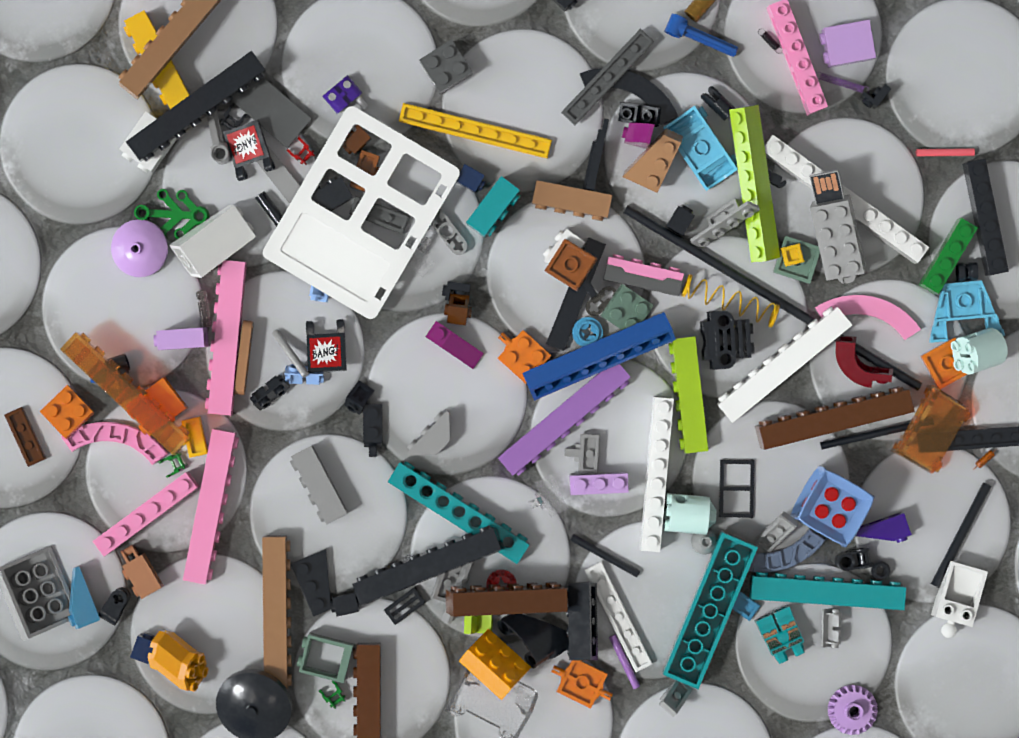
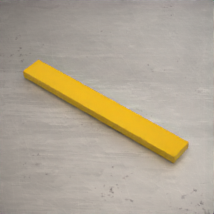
[399,103,552,159]

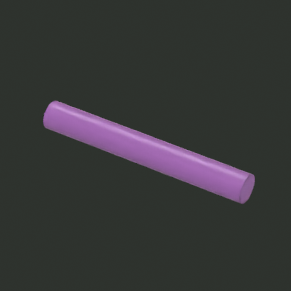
[609,634,640,689]

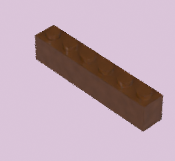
[353,643,381,738]

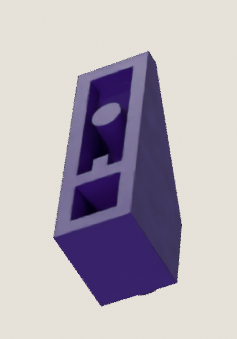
[855,512,912,543]

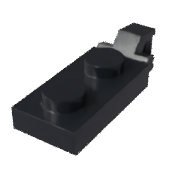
[363,404,383,457]

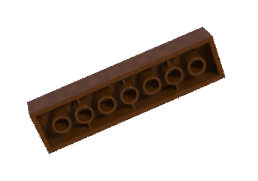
[755,386,915,450]

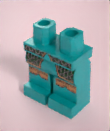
[754,605,805,664]

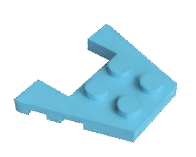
[929,280,1005,343]

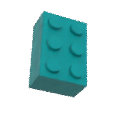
[466,176,520,238]

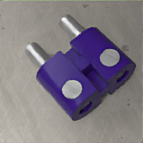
[322,75,368,115]

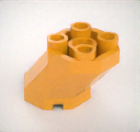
[148,630,209,692]

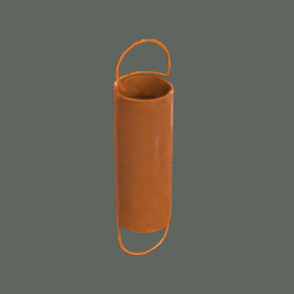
[973,449,997,470]

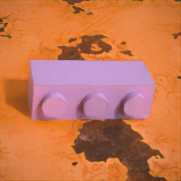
[569,472,629,495]

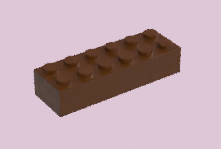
[446,582,568,617]

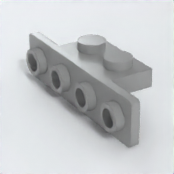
[690,198,760,248]
[431,561,475,625]

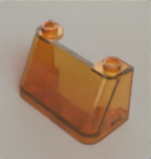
[891,385,971,474]

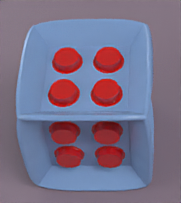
[790,466,875,547]

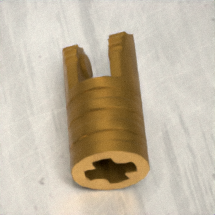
[684,0,716,22]

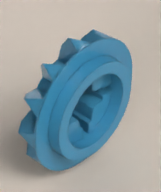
[572,317,603,347]

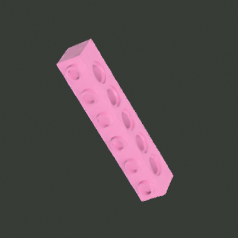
[766,0,828,116]

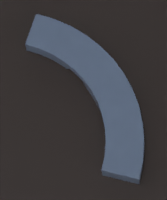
[748,529,825,572]

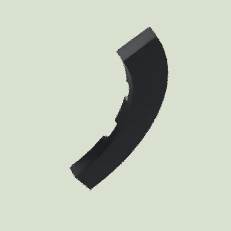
[579,68,678,125]

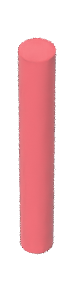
[916,148,975,157]

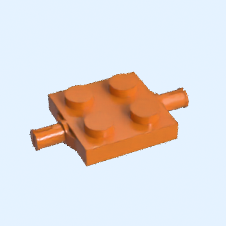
[498,330,551,384]
[551,660,613,709]

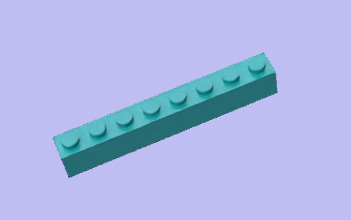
[749,572,906,610]

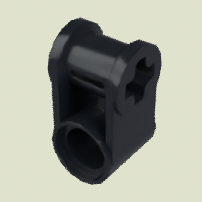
[835,547,873,571]
[98,587,130,626]

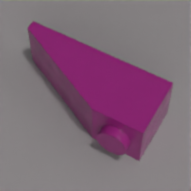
[621,123,654,149]
[425,321,484,369]

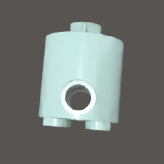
[951,328,1008,374]
[664,493,716,535]

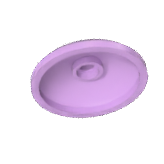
[111,220,168,277]

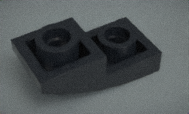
[618,102,661,127]

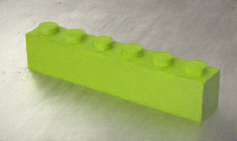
[668,336,708,454]

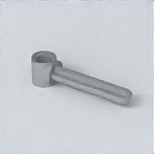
[206,111,231,165]

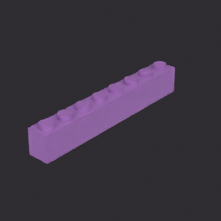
[498,364,630,476]

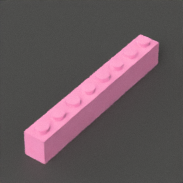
[205,260,247,416]
[183,428,239,585]

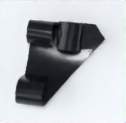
[497,614,569,669]

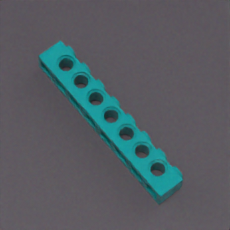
[388,461,530,564]

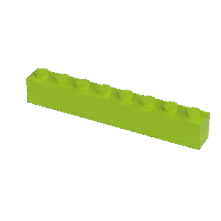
[729,105,780,262]

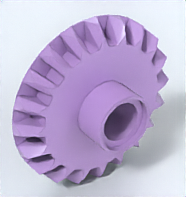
[828,685,878,735]

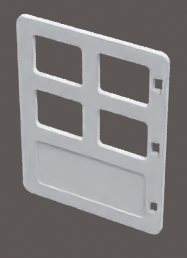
[263,106,460,319]

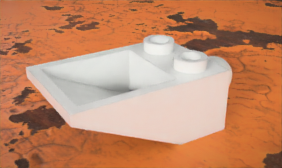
[931,561,988,638]

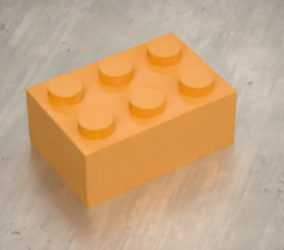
[459,628,531,700]

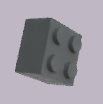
[419,39,473,95]

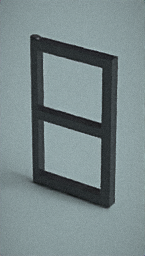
[719,459,754,519]

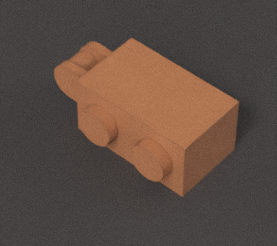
[121,544,164,599]

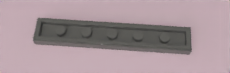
[561,28,654,126]

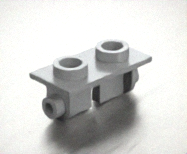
[821,608,842,648]

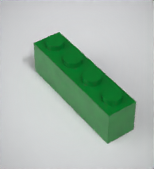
[918,218,978,295]

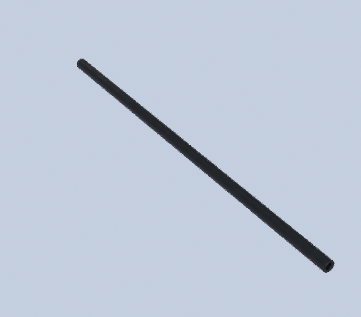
[623,205,922,391]

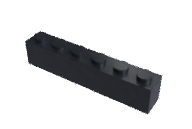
[962,158,1009,276]

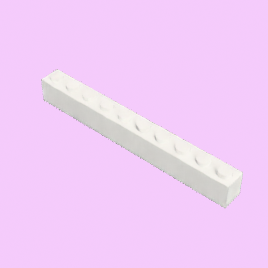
[764,135,929,264]

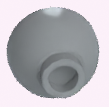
[691,529,718,555]

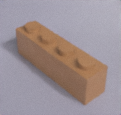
[532,181,612,221]

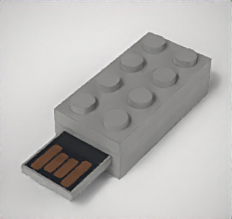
[809,170,866,284]

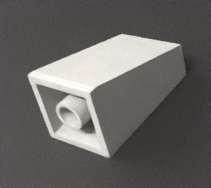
[169,205,256,278]

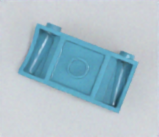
[663,105,738,191]

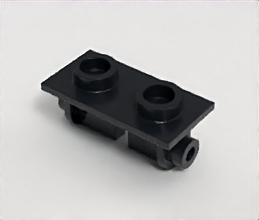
[250,375,290,411]

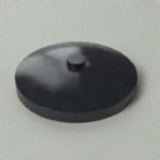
[216,669,293,738]

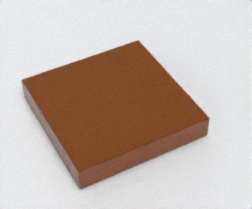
[544,239,598,291]

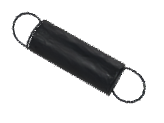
[758,28,782,54]

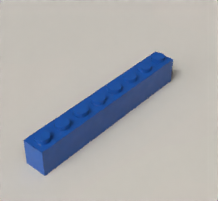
[523,312,676,401]

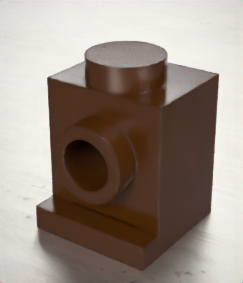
[342,125,372,155]

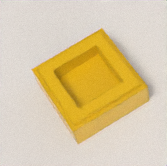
[780,243,805,267]

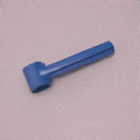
[664,13,738,57]

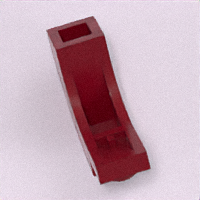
[836,335,893,388]

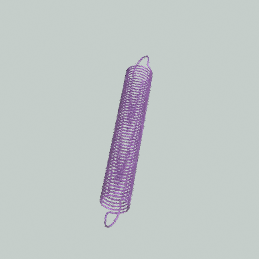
[816,72,869,93]

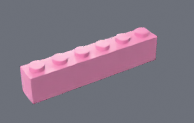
[93,471,200,556]

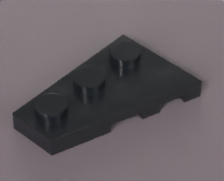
[291,549,331,617]

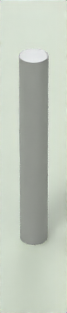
[272,329,309,378]

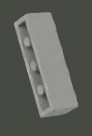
[290,445,348,525]

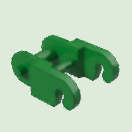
[158,452,188,478]
[319,681,346,709]

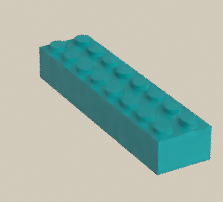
[662,531,758,690]

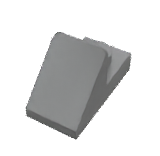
[659,680,693,717]

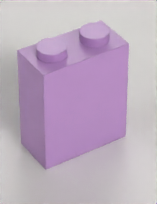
[819,20,876,68]
[154,328,209,350]

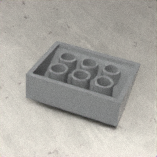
[0,546,70,641]

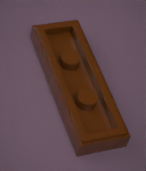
[4,407,46,467]

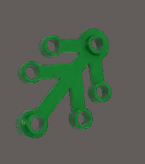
[134,189,210,239]

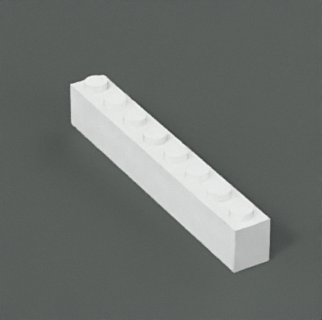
[717,306,852,423]
[640,397,674,552]

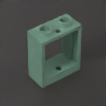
[297,633,354,683]

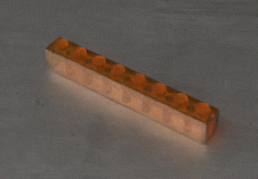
[60,332,191,455]

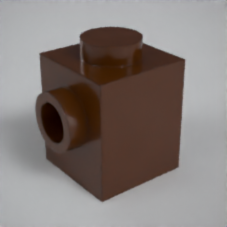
[444,293,472,326]

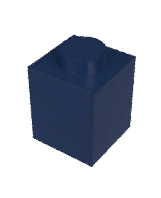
[456,164,486,193]
[130,632,155,664]

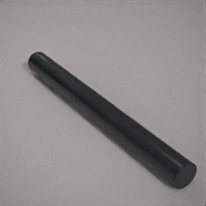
[570,534,640,578]

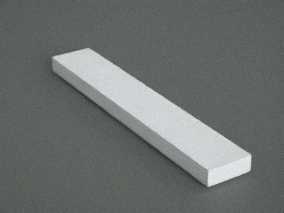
[584,561,653,672]

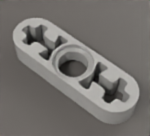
[431,209,467,255]

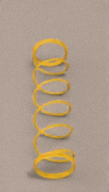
[681,274,780,328]

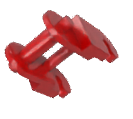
[286,137,315,165]

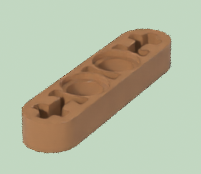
[234,320,254,395]

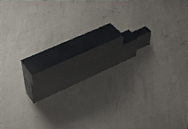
[583,118,609,191]

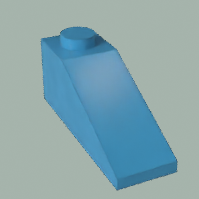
[68,566,100,629]

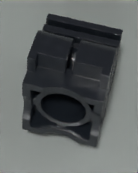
[700,311,755,370]

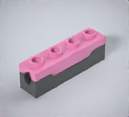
[603,254,684,297]

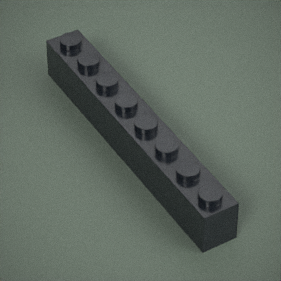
[126,50,266,162]
[352,525,505,606]

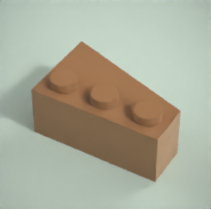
[623,129,683,193]

